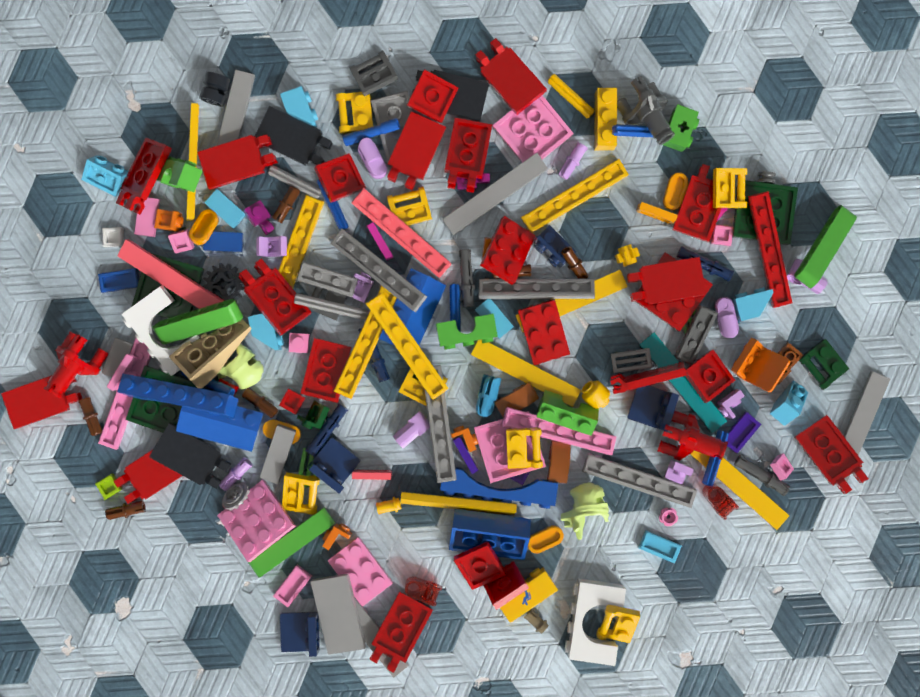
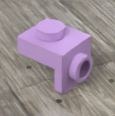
[256,236,287,257]
[353,272,374,303]

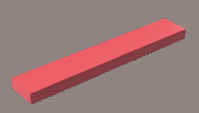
[351,188,452,278]
[117,239,224,309]

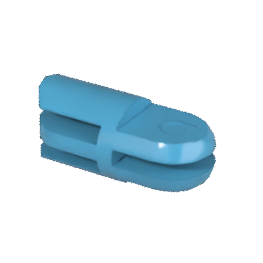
[476,374,501,417]

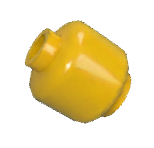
[581,380,610,409]

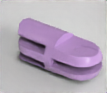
[358,138,387,179]
[715,297,739,338]

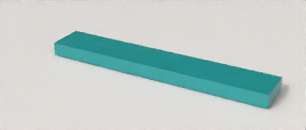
[639,332,727,433]

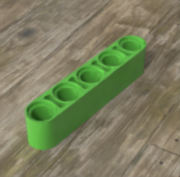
[794,205,857,289]
[152,299,244,345]
[248,507,335,578]

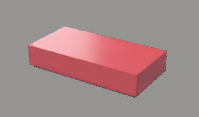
[352,469,392,480]

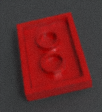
[480,216,536,285]
[517,299,570,365]
[300,338,352,403]

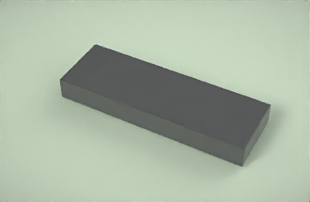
[674,305,718,364]

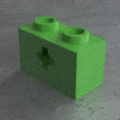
[662,104,700,152]

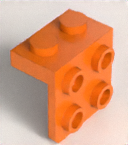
[731,338,790,392]

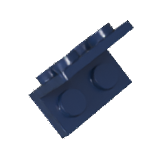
[533,225,576,268]
[627,385,679,432]
[307,437,361,494]
[280,612,320,657]

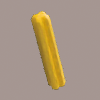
[548,74,594,118]

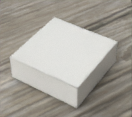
[102,227,124,248]

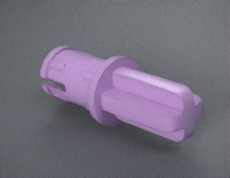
[559,142,588,180]
[219,457,253,491]

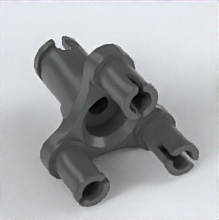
[617,76,675,145]

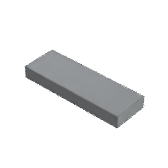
[297,262,358,298]
[260,424,297,484]

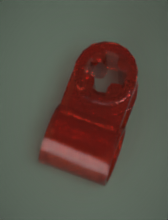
[702,484,739,521]
[405,576,443,606]

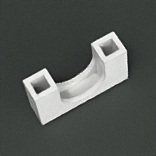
[122,285,202,376]
[565,578,626,666]

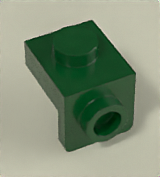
[297,400,330,429]

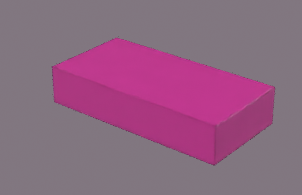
[367,222,394,261]

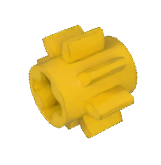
[615,244,640,267]

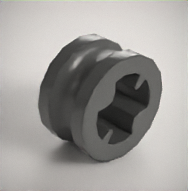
[757,171,776,184]

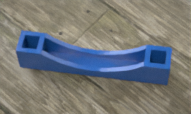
[117,373,239,418]
[440,467,558,509]

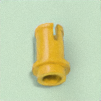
[376,497,401,515]

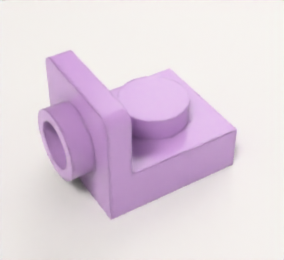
[717,389,744,419]
[664,460,694,484]

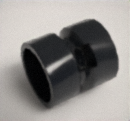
[199,72,231,107]

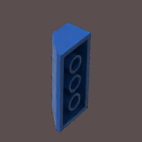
[379,268,446,346]
[176,406,263,452]
[449,509,531,560]

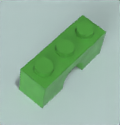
[156,157,203,193]
[436,314,498,350]
[536,390,599,436]

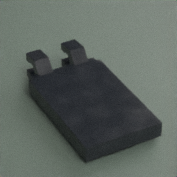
[412,70,489,122]
[255,106,333,166]
[149,423,232,489]

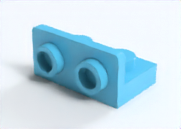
[81,155,129,197]

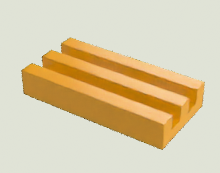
[636,202,678,224]

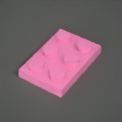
[328,537,393,607]

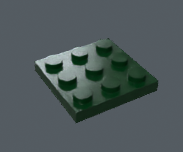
[732,180,798,245]
[131,253,204,318]
[126,365,197,433]

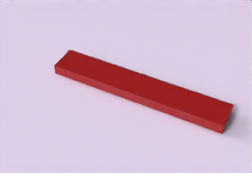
[748,191,793,308]

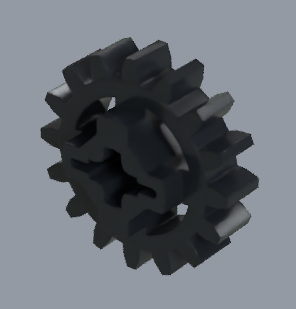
[203,263,244,302]

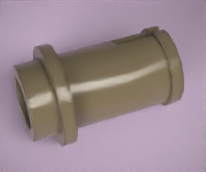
[524,609,549,634]

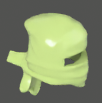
[217,344,264,390]
[561,482,609,540]

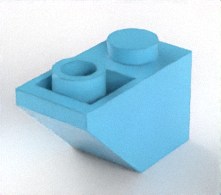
[280,86,318,127]
[732,287,773,322]
[248,314,284,350]
[770,380,808,426]

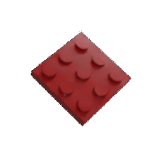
[635,252,713,332]

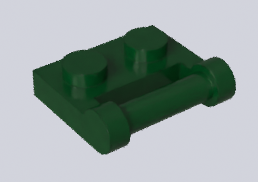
[799,339,849,390]

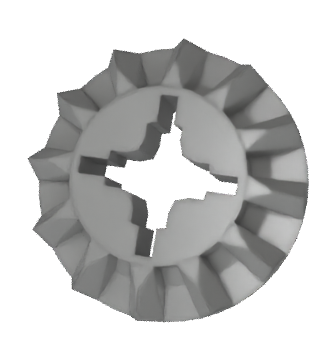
[222,482,250,511]

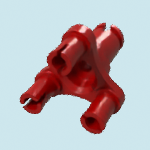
[43,331,109,399]
[657,410,728,461]

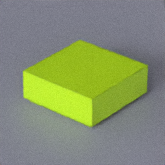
[95,473,123,500]

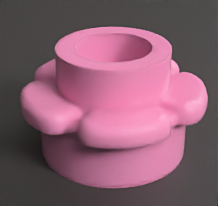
[659,508,678,526]

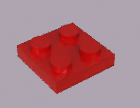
[407,69,458,123]
[314,153,366,203]
[686,350,736,403]
[453,541,506,590]
[483,561,529,610]

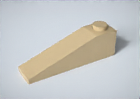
[169,319,252,389]

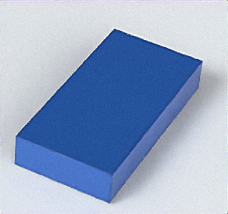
[203,232,244,252]
[98,268,139,293]

